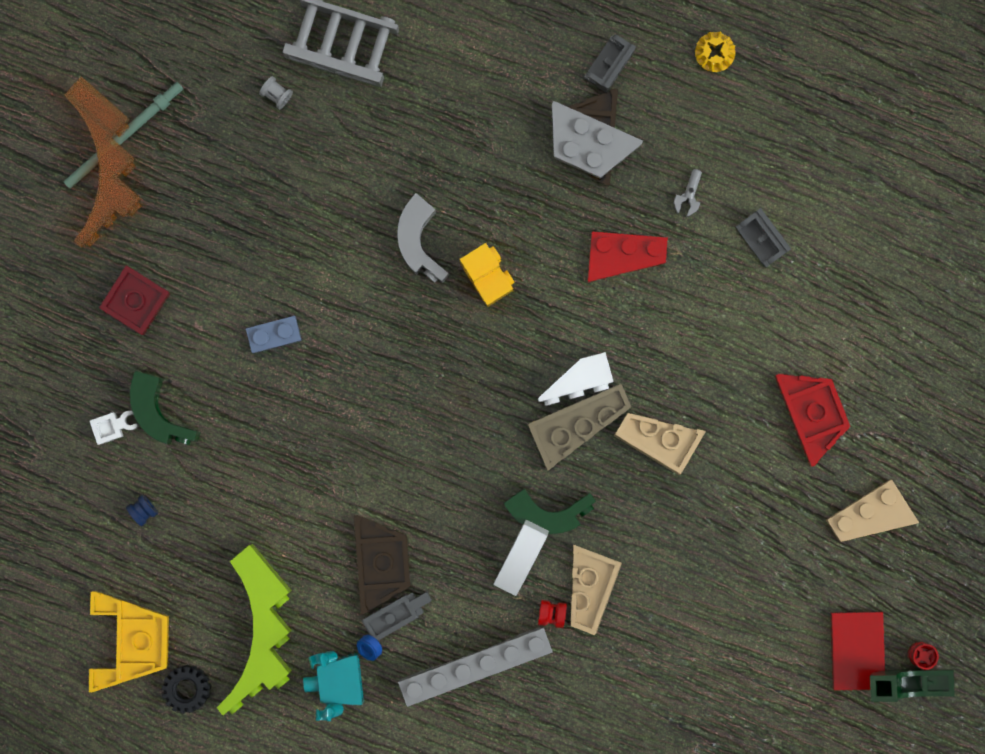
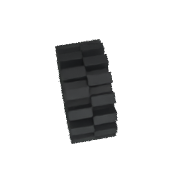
[162,665,211,714]

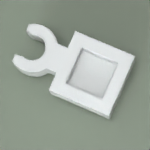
[90,411,139,445]

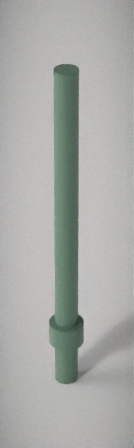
[63,82,184,189]

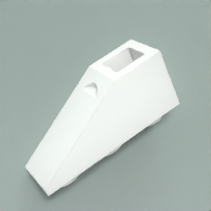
[538,352,613,406]

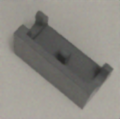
[584,34,636,93]
[735,208,791,268]

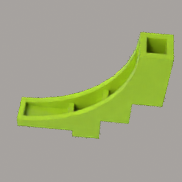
[217,544,292,715]

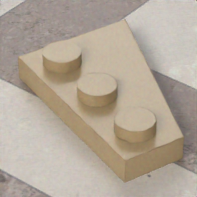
[614,413,706,475]
[826,479,919,542]
[571,545,622,635]

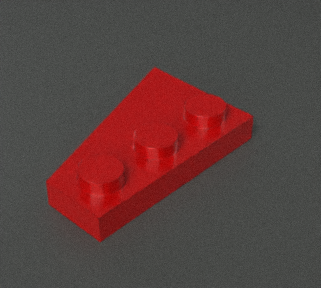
[587,232,668,283]

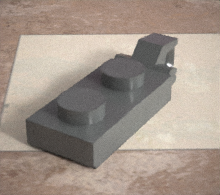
[362,591,432,640]

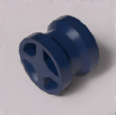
[126,494,158,527]

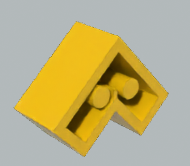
[460,243,515,307]

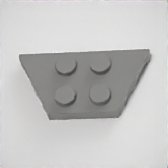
[552,101,643,179]

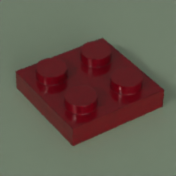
[99,265,170,336]

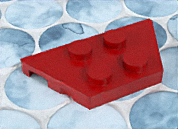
[774,374,851,467]

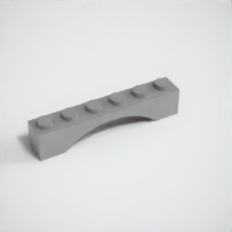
[398,626,553,707]

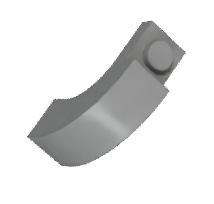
[397,193,449,283]

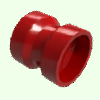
[538,600,567,628]
[908,642,939,670]

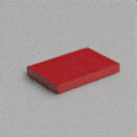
[830,611,885,690]

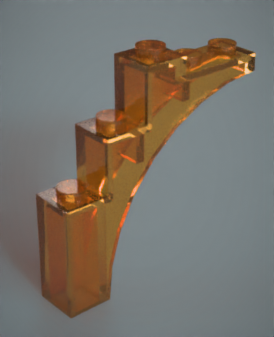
[64,76,143,248]

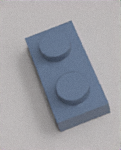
[246,316,302,354]

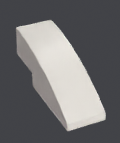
[493,520,549,596]

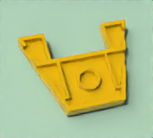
[89,591,169,692]

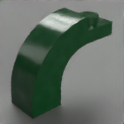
[130,371,201,445]
[503,489,596,534]
[870,668,955,702]

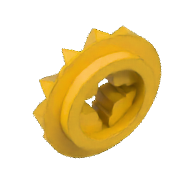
[695,31,735,72]

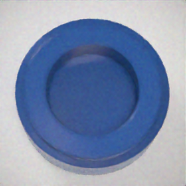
[357,635,382,661]

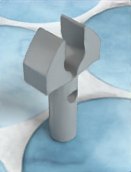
[673,169,702,217]

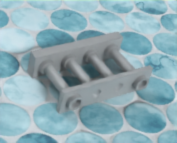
[283,0,399,87]

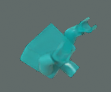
[303,651,364,722]

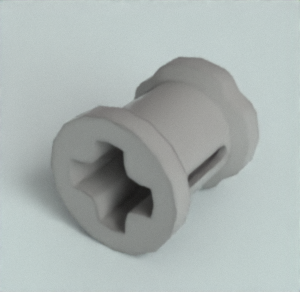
[259,76,293,110]

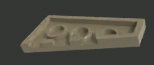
[528,383,631,471]

